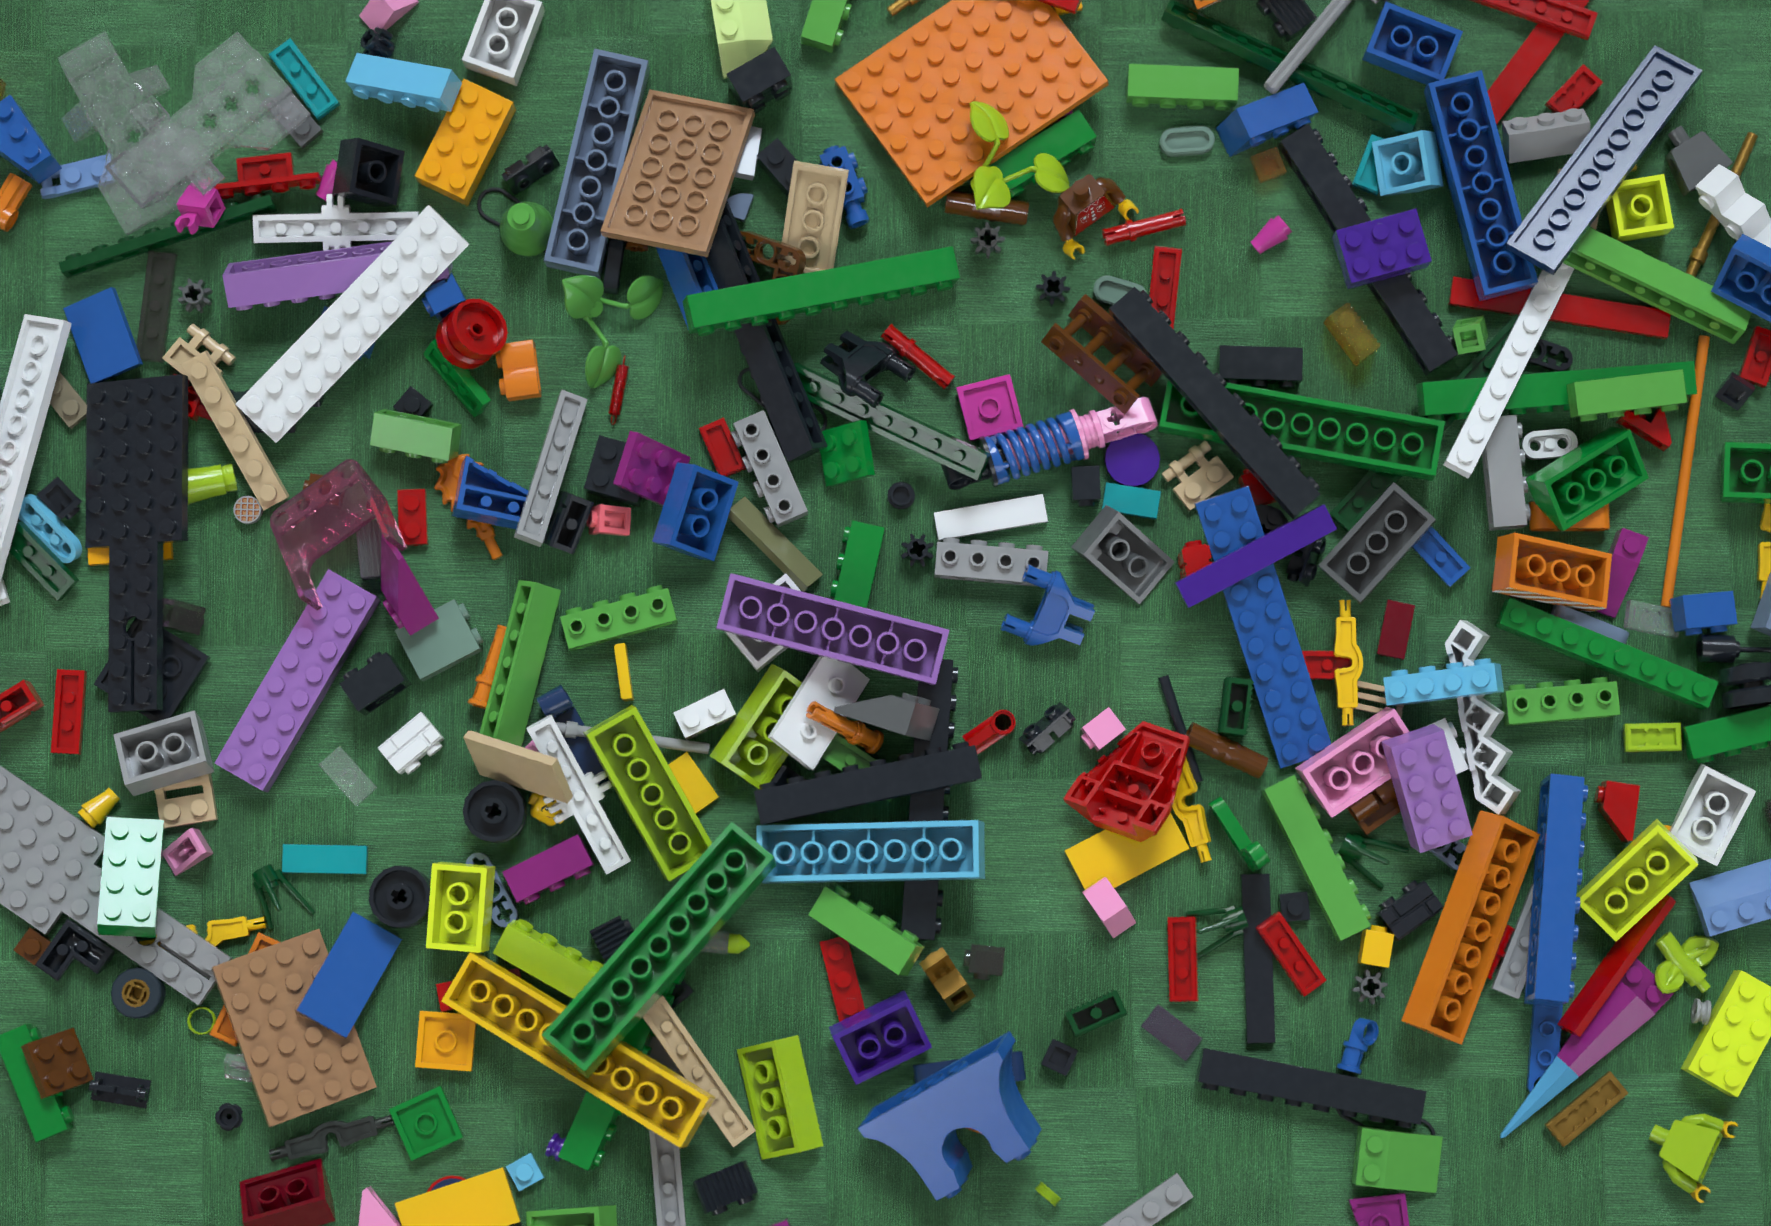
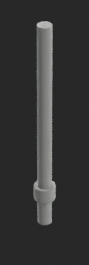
[555,721,709,754]

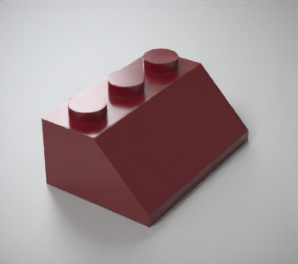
[240,1158,335,1226]

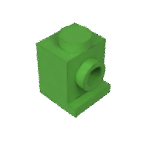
[1453,315,1488,355]

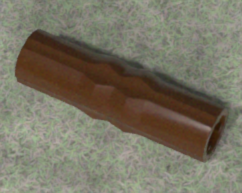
[944,190,1029,226]
[1185,722,1268,779]

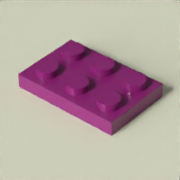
[613,431,691,506]

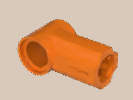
[0,173,32,232]

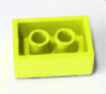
[426,862,495,953]

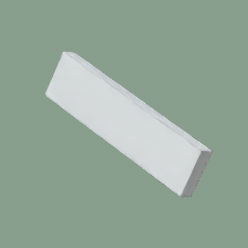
[934,494,1048,541]

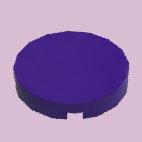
[1104,433,1160,487]

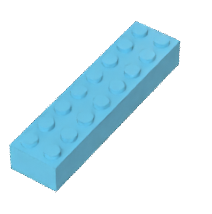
[757,820,985,884]

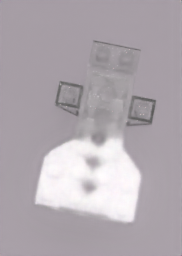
[58,31,223,236]
[105,31,310,210]

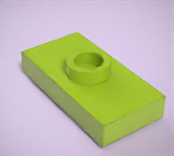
[1623,723,1682,752]

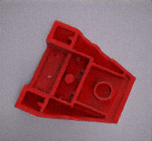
[1063,721,1190,842]

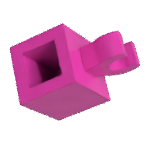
[175,185,226,234]

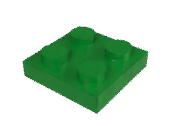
[821,420,875,487]
[389,1085,464,1161]

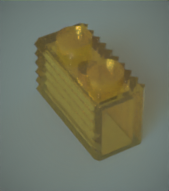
[1323,303,1380,366]

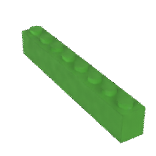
[1563,227,1752,344]

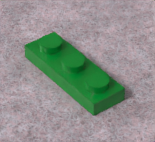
[423,339,491,418]

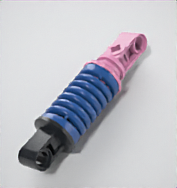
[940,397,1158,490]

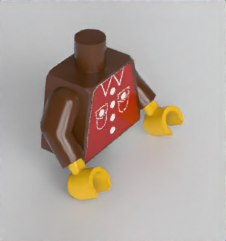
[1053,174,1139,260]

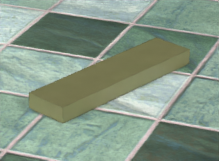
[728,497,823,592]

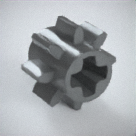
[970,222,1005,259]
[178,278,213,313]
[1351,970,1388,1005]

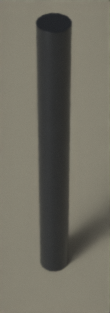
[1158,675,1203,783]

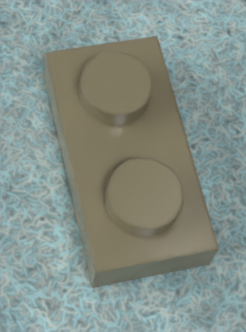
[50,370,87,429]

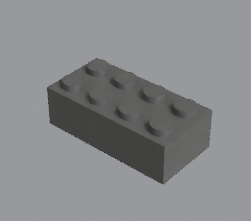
[1318,482,1436,605]

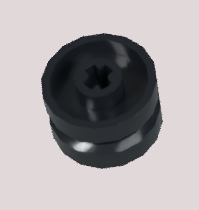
[1718,662,1771,710]
[463,780,528,844]
[369,866,431,928]

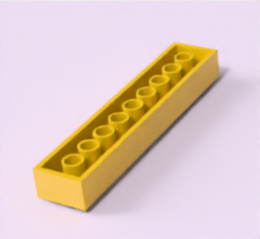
[441,952,716,1148]

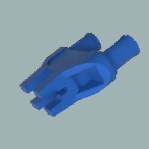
[1000,564,1095,646]

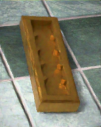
[1544,1071,1628,1147]

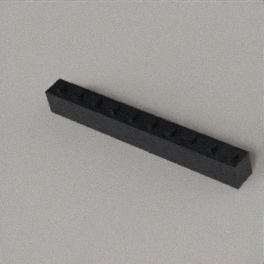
[1278,124,1458,376]
[706,200,828,462]
[1109,287,1321,519]
[901,659,958,940]

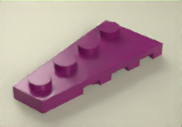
[1348,1192,1409,1226]

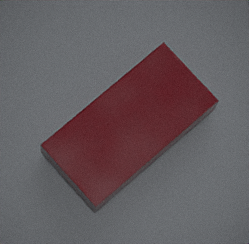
[1376,600,1415,660]

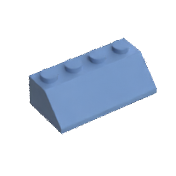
[1689,859,1771,937]

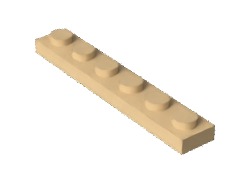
[181,350,289,510]
[642,995,756,1147]

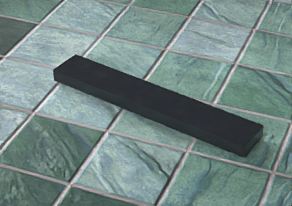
[1241,874,1276,1043]

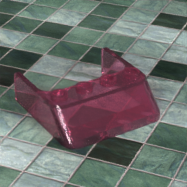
[270,459,407,611]

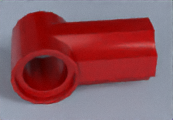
[962,710,1016,755]

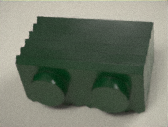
[1218,677,1254,738]
[1064,990,1128,1038]

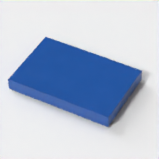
[63,287,143,383]

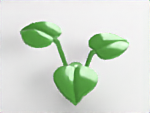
[562,275,663,388]

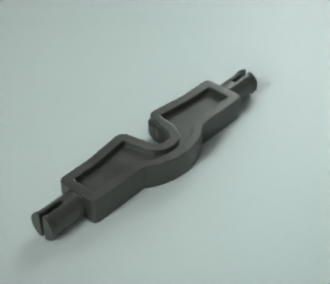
[269,1114,395,1161]

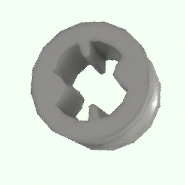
[1691,998,1711,1025]

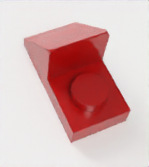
[1616,407,1672,451]

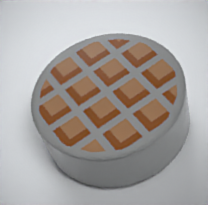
[233,496,263,525]

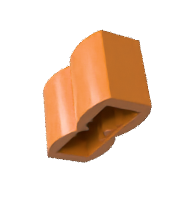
[496,340,542,402]

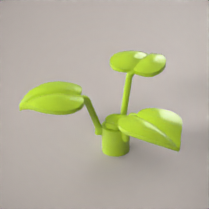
[969,101,1070,210]

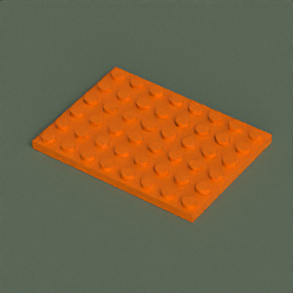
[835,0,1109,207]

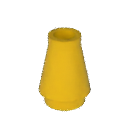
[77,788,120,828]

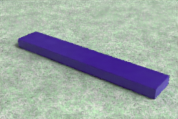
[1175,504,1337,608]

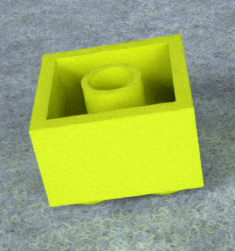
[1606,174,1674,242]

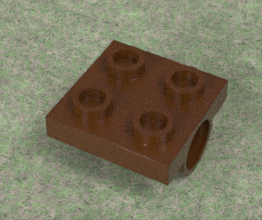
[1347,779,1401,835]

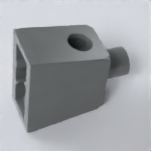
[1665,125,1733,197]

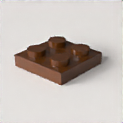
[21,1027,94,1099]

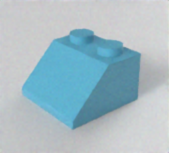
[1372,130,1444,196]

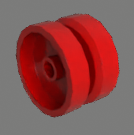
[436,299,508,369]

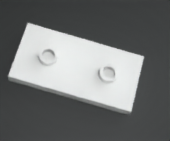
[768,656,870,770]

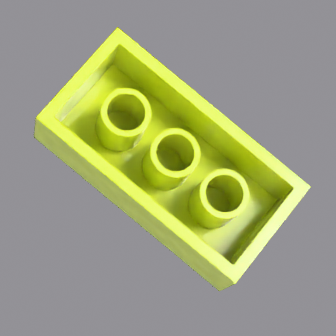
[1576,819,1699,941]
[1681,970,1771,1097]

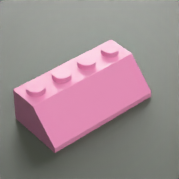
[1295,707,1409,818]

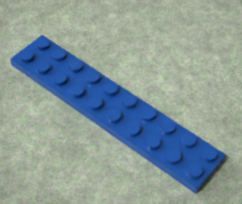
[1194,486,1331,768]

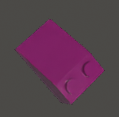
[381,532,439,636]

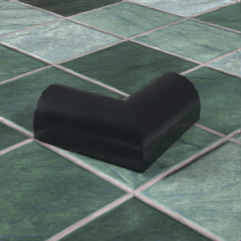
[35,919,115,981]

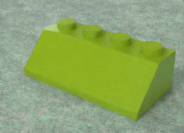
[710,664,802,790]
[737,1035,824,1160]

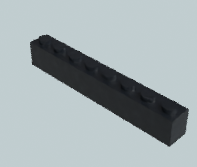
[754,742,982,825]
[1196,1048,1427,1129]

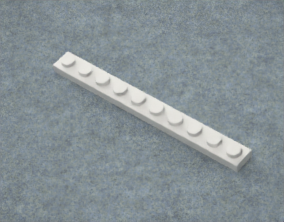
[1443,263,1574,478]

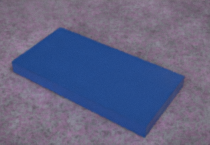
[296,912,402,1038]

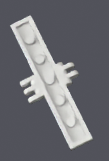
[253,194,420,251]
[526,715,631,875]

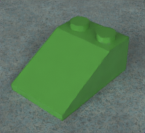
[1351,1126,1443,1193]
[526,1205,617,1226]

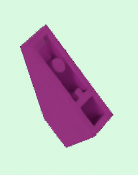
[1595,528,1649,618]

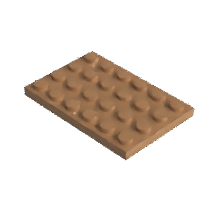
[601,89,755,257]
[211,929,377,1128]

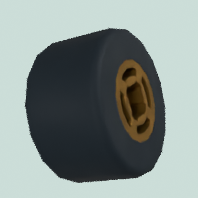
[111,968,166,1019]

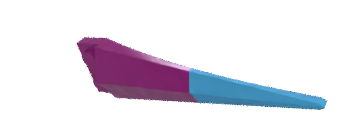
[1500,958,1674,1138]

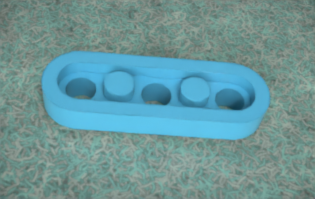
[18,494,82,563]

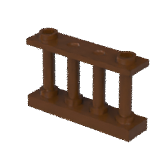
[1041,294,1162,414]

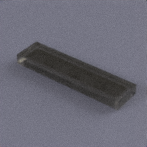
[137,251,178,363]

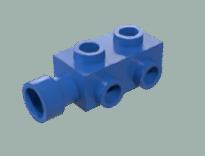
[819,146,870,229]

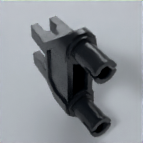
[820,331,916,408]

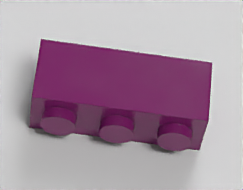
[502,834,595,905]

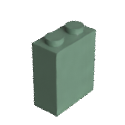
[395,599,483,682]

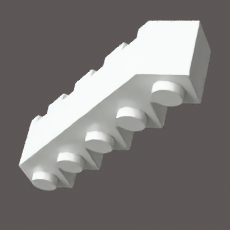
[1695,164,1771,248]
[1445,620,1521,815]

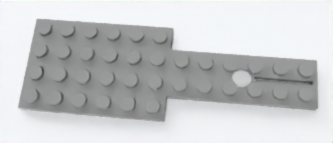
[0,765,233,1005]

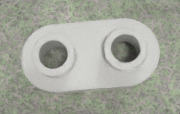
[1521,429,1578,460]

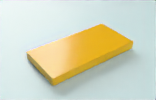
[1064,813,1190,890]
[395,1167,521,1226]

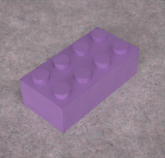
[1381,724,1473,853]

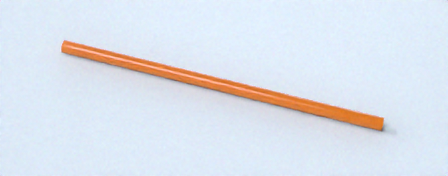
[1661,335,1710,608]

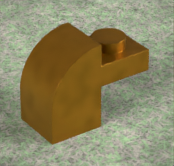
[919,947,975,1012]

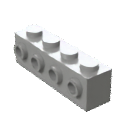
[731,410,808,527]
[1482,415,1531,531]
[934,538,1048,587]

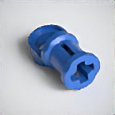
[1337,1018,1379,1075]

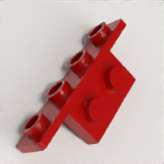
[209,152,322,199]

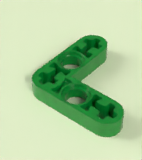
[1208,796,1271,872]

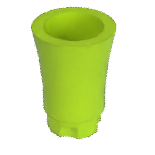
[188,464,238,505]

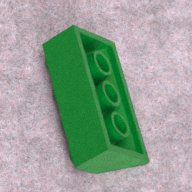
[1526,427,1649,531]

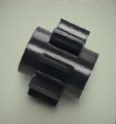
[360,27,395,58]
[1035,271,1070,307]
[901,534,934,568]

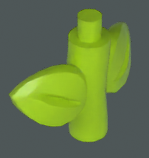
[1655,931,1719,994]

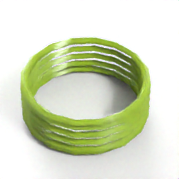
[187,1007,216,1035]
[1035,1182,1062,1206]

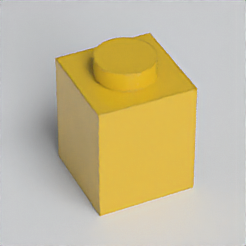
[1357,925,1394,968]

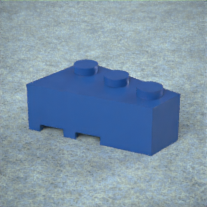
[1216,83,1318,157]
[0,95,62,184]
[452,455,528,530]

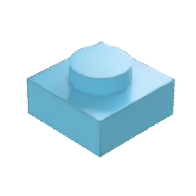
[506,1152,545,1191]

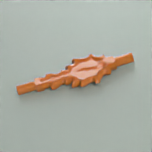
[434,454,503,560]

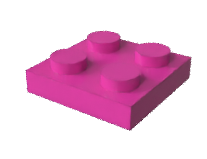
[956,374,1024,442]

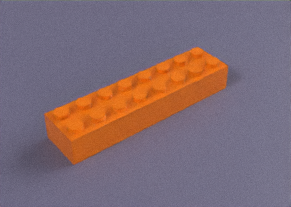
[1401,810,1540,1045]

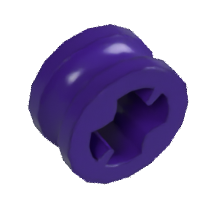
[545,1133,566,1162]

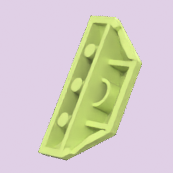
[711,0,773,79]

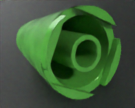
[500,202,553,256]

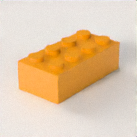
[415,79,516,206]

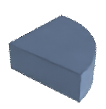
[727,193,754,222]

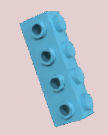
[345,53,462,112]
[1383,658,1504,706]

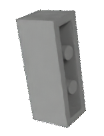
[1502,108,1590,163]

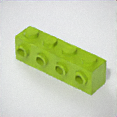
[493,919,603,999]

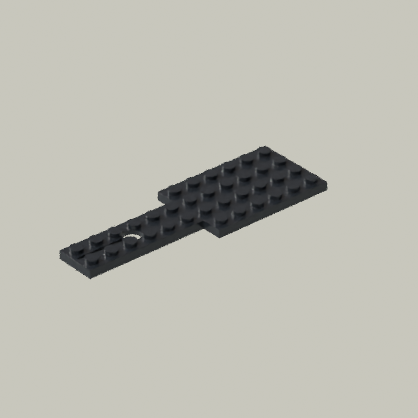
[85,374,188,713]

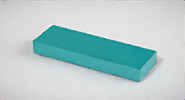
[268,38,340,120]
[282,844,368,874]

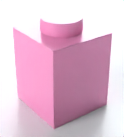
[1081,707,1126,751]

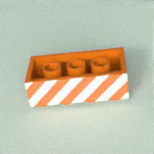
[1492,533,1612,612]

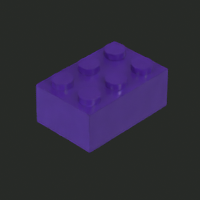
[1332,208,1432,290]
[829,990,932,1085]

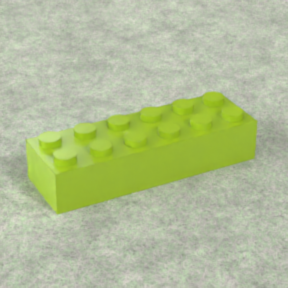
[583,705,712,881]

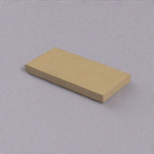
[781,161,849,273]
[463,730,573,804]

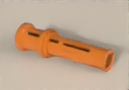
[468,625,507,710]
[806,701,884,754]

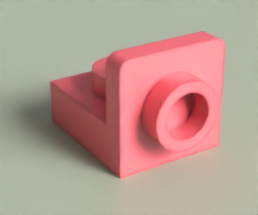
[586,504,631,536]

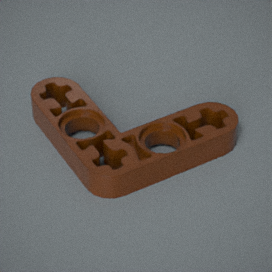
[740,231,806,325]

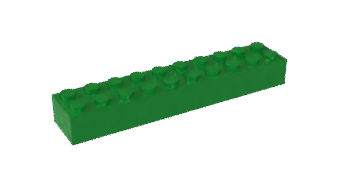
[1159,380,1445,481]
[542,822,776,1079]

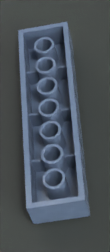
[544,49,650,279]

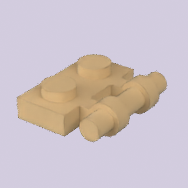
[162,323,236,380]
[1161,441,1234,512]

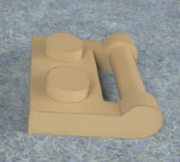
[154,773,218,829]

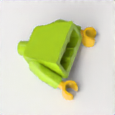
[1649,1114,1738,1203]

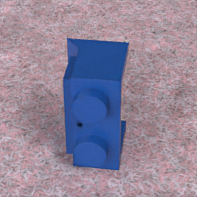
[421,272,466,321]

